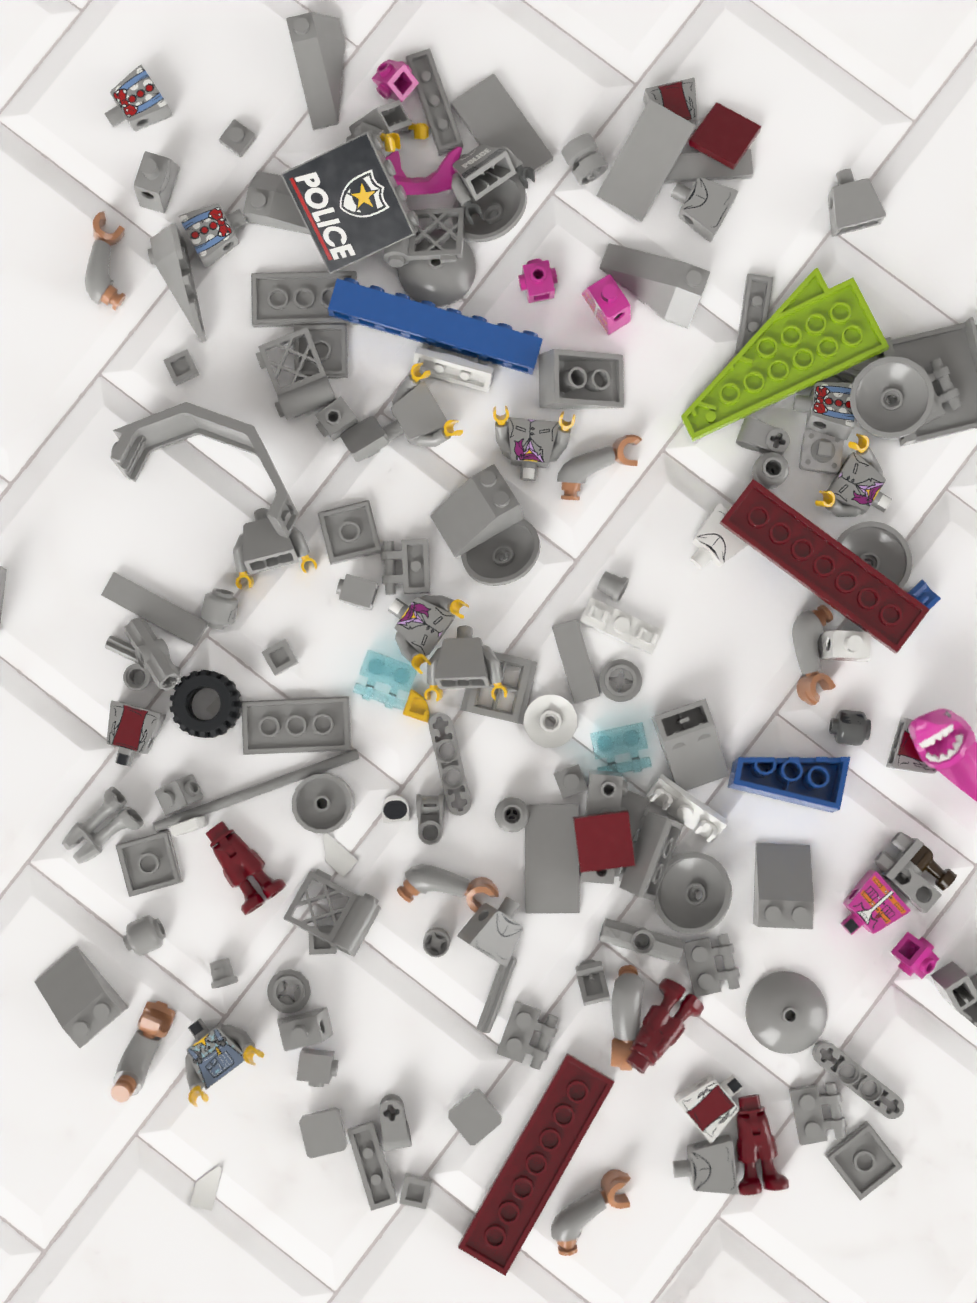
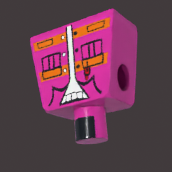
[581,274,631,336]
[840,869,911,935]

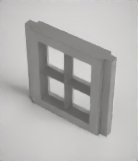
[460,652,537,725]

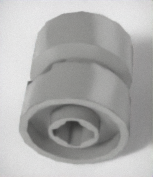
[561,133,609,185]

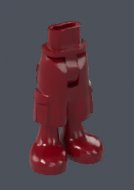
[205,821,287,916]
[626,978,704,1074]
[736,1094,790,1196]

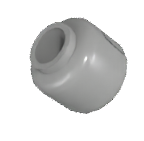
[752,452,789,489]
[201,588,238,630]
[494,797,530,833]
[123,915,166,956]

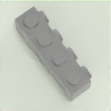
[580,770,628,885]

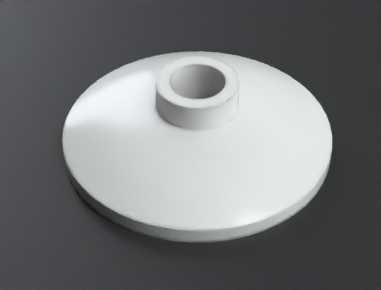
[524,694,578,748]

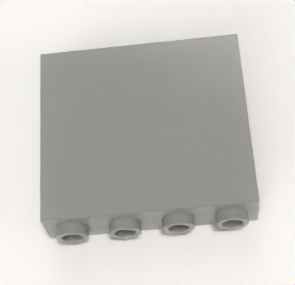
[876,317,977,447]

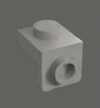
[154,774,203,816]
[575,959,610,1006]

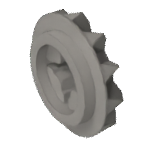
[599,659,642,702]
[267,969,311,1014]

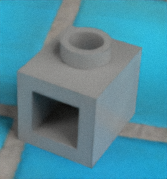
[315,396,359,441]
[336,574,379,611]
[296,1048,339,1087]

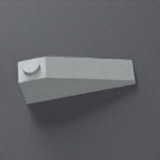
[286,12,346,130]
[243,171,310,235]
[148,223,207,342]
[599,243,710,329]

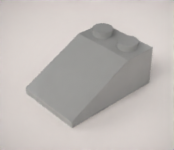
[538,349,624,409]
[430,464,525,558]
[753,843,814,929]
[34,946,129,1049]

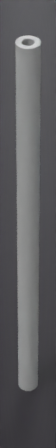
[153,749,360,832]

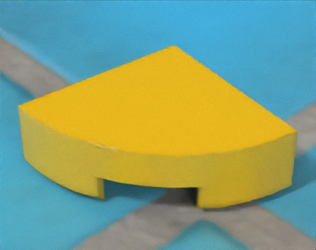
[403,689,430,723]

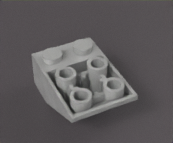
[651,698,729,791]

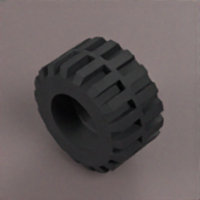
[169,670,241,738]

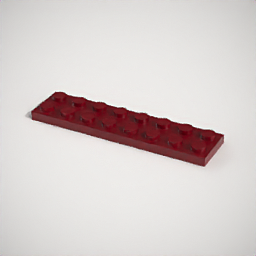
[720,479,930,654]
[458,1053,615,1276]

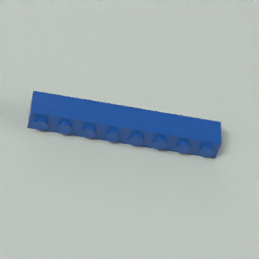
[328,278,543,375]

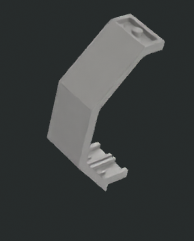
[110,402,299,538]

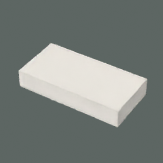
[169,816,208,837]

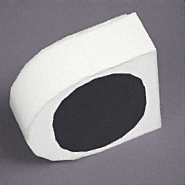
[382,795,410,823]

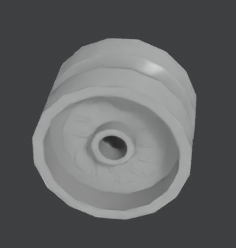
[292,774,354,834]

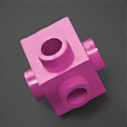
[371,59,419,102]
[518,259,558,304]
[891,932,939,979]

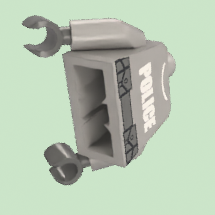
[451,144,535,225]

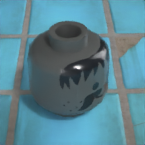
[829,710,871,746]

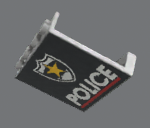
[281,129,419,274]

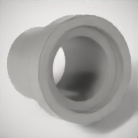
[597,571,629,603]
[123,663,152,691]
[209,958,238,989]

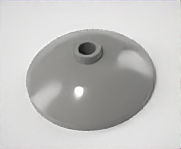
[452,176,527,242]
[397,228,476,307]
[850,356,934,439]
[461,519,541,586]
[837,521,912,588]
[654,852,732,935]
[745,971,827,1054]

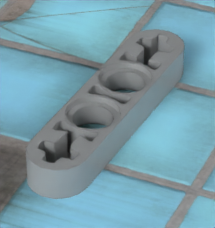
[429,713,471,816]
[812,1041,905,1119]

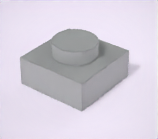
[219,119,257,158]
[163,349,200,386]
[261,639,299,676]
[553,764,588,799]
[308,925,337,955]
[399,1173,432,1210]

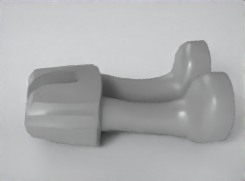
[62,787,144,864]

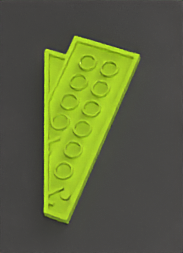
[681,268,889,442]

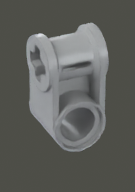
[735,417,790,455]
[416,793,444,845]
[379,1094,412,1151]

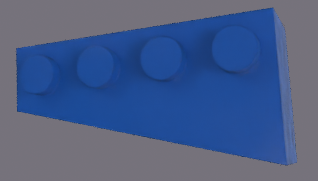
[727,757,850,813]

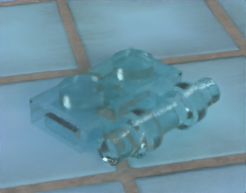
[353,649,417,711]
[589,722,652,773]

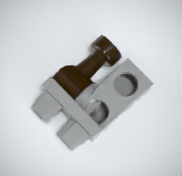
[874,832,957,913]

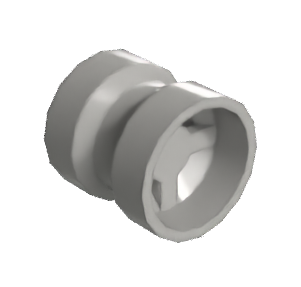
[423,927,451,958]

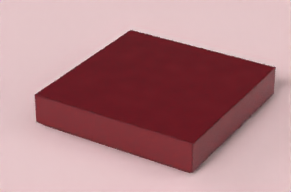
[688,102,762,170]
[573,810,635,873]

